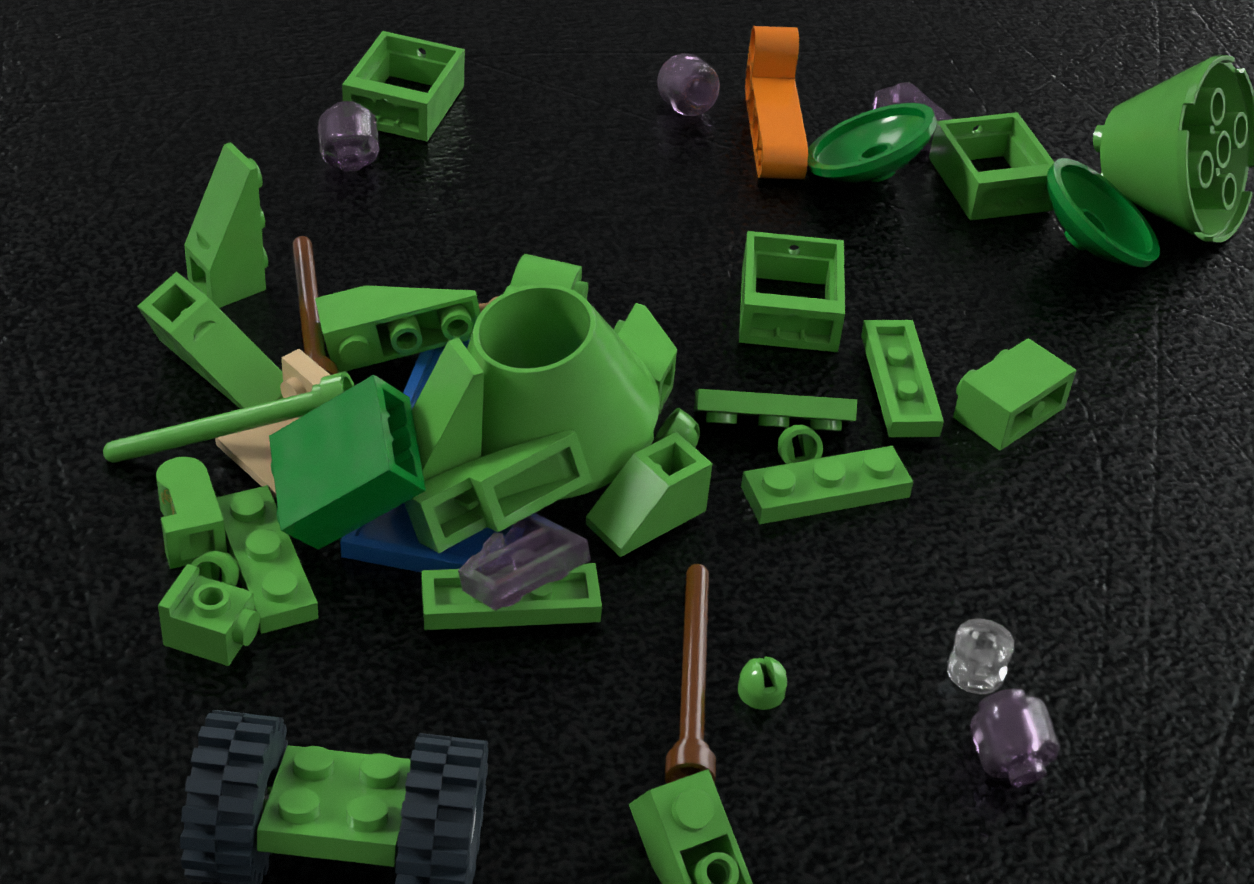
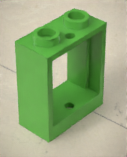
[342,31,465,142]
[929,112,1054,221]
[739,231,845,352]

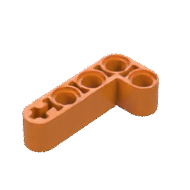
[745,26,808,179]

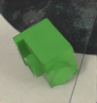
[158,564,260,666]

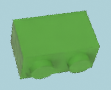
[953,338,1076,451]

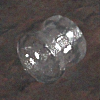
[947,618,1014,694]

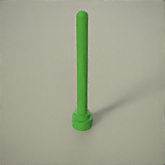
[103,371,354,463]

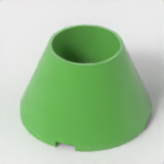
[467,284,661,500]

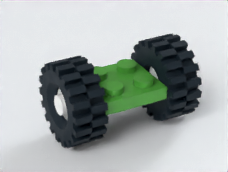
[180,710,488,884]

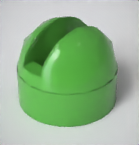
[654,408,700,448]
[778,425,823,464]
[191,551,240,587]
[738,656,787,710]

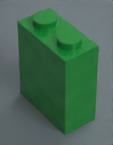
[269,375,426,550]

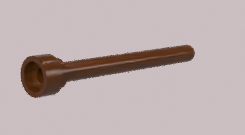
[293,236,339,375]
[665,564,716,784]

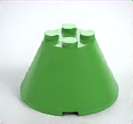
[1093,55,1254,242]

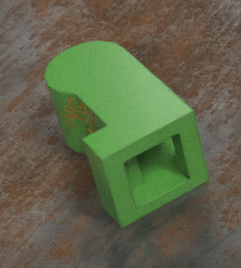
[156,457,227,569]

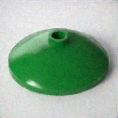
[807,103,937,183]
[1047,158,1160,267]

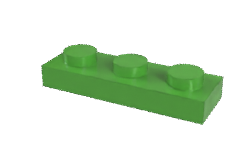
[861,320,944,437]
[694,389,857,431]
[741,446,913,524]
[217,485,318,634]
[422,563,602,630]

